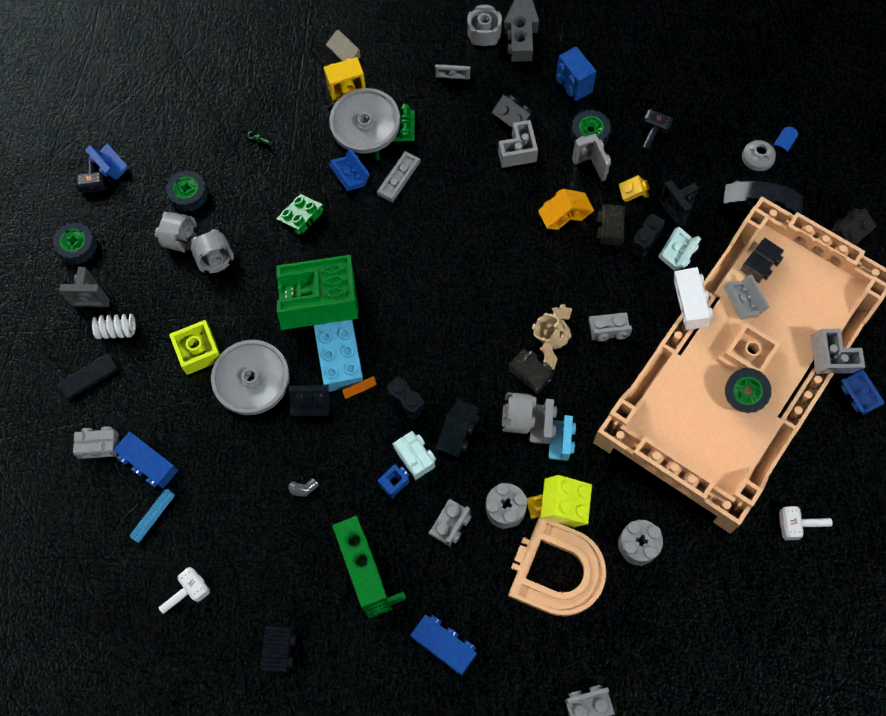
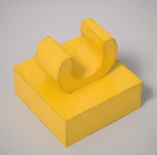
[526,494,543,519]

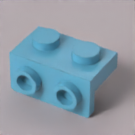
[549,415,576,461]

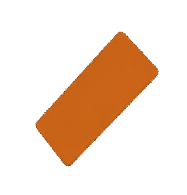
[342,376,377,399]

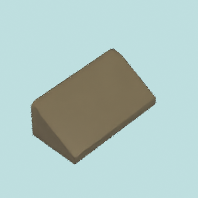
[326,30,360,61]

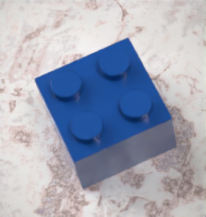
[556,46,596,101]

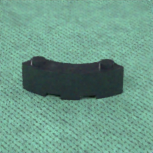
[723,181,803,215]

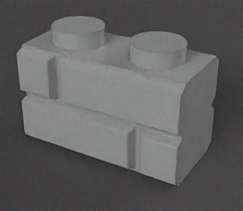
[73,427,120,459]

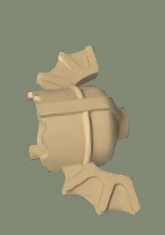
[532,304,572,370]

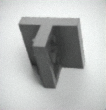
[59,267,110,307]

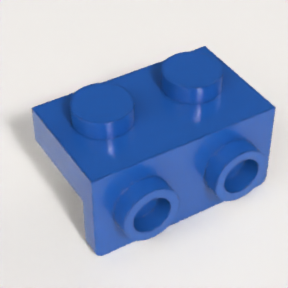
[85,144,128,179]
[329,149,369,191]
[840,370,885,415]

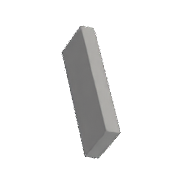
[377,152,420,203]

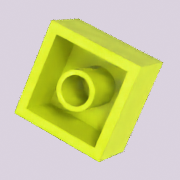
[169,320,220,375]
[540,475,592,527]

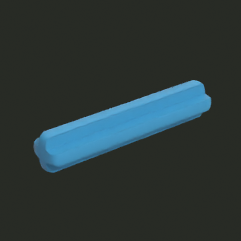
[130,489,174,542]

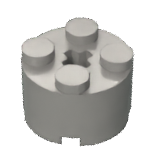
[467,5,502,46]
[155,212,196,252]
[191,229,234,273]
[502,392,536,434]
[486,483,527,529]
[618,520,663,565]

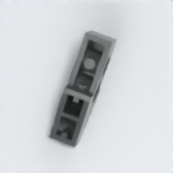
[504,0,539,61]

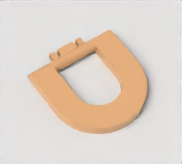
[508,516,606,616]

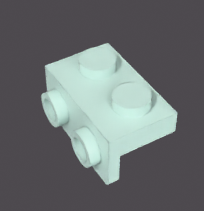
[658,227,701,270]

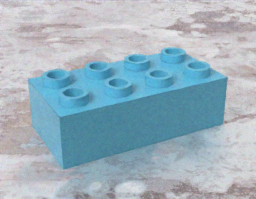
[314,320,364,392]

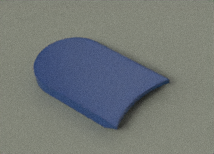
[774,127,798,152]

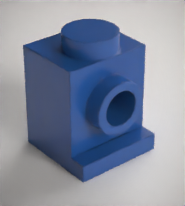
[377,465,409,499]

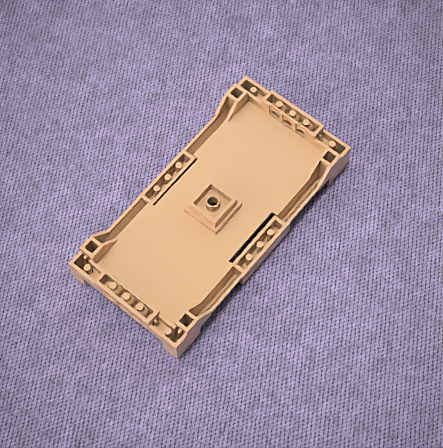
[593,196,886,534]

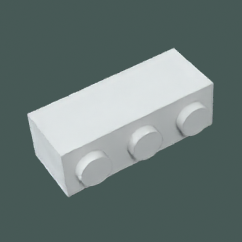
[674,267,713,330]

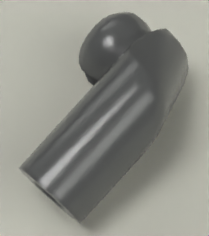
[288,478,319,497]

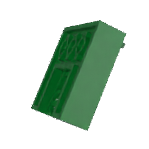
[277,255,359,330]
[332,516,406,619]

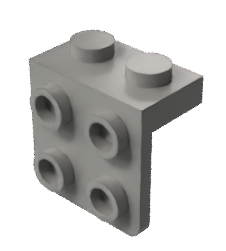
[572,133,611,181]

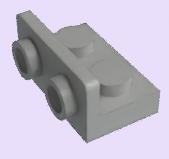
[589,313,632,341]
[429,499,472,547]
[565,685,614,716]

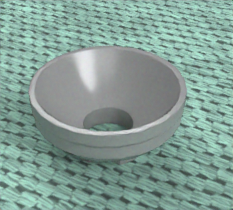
[742,140,776,171]

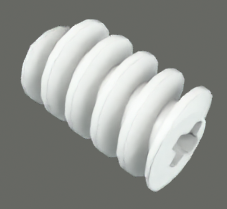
[92,314,136,339]

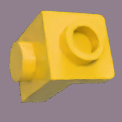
[619,175,650,202]

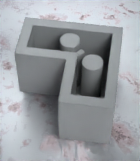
[498,120,538,168]
[811,329,865,374]

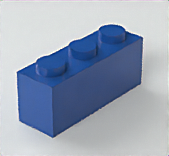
[114,431,179,489]
[410,614,477,676]

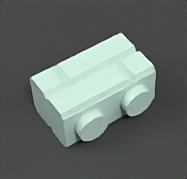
[393,431,436,480]

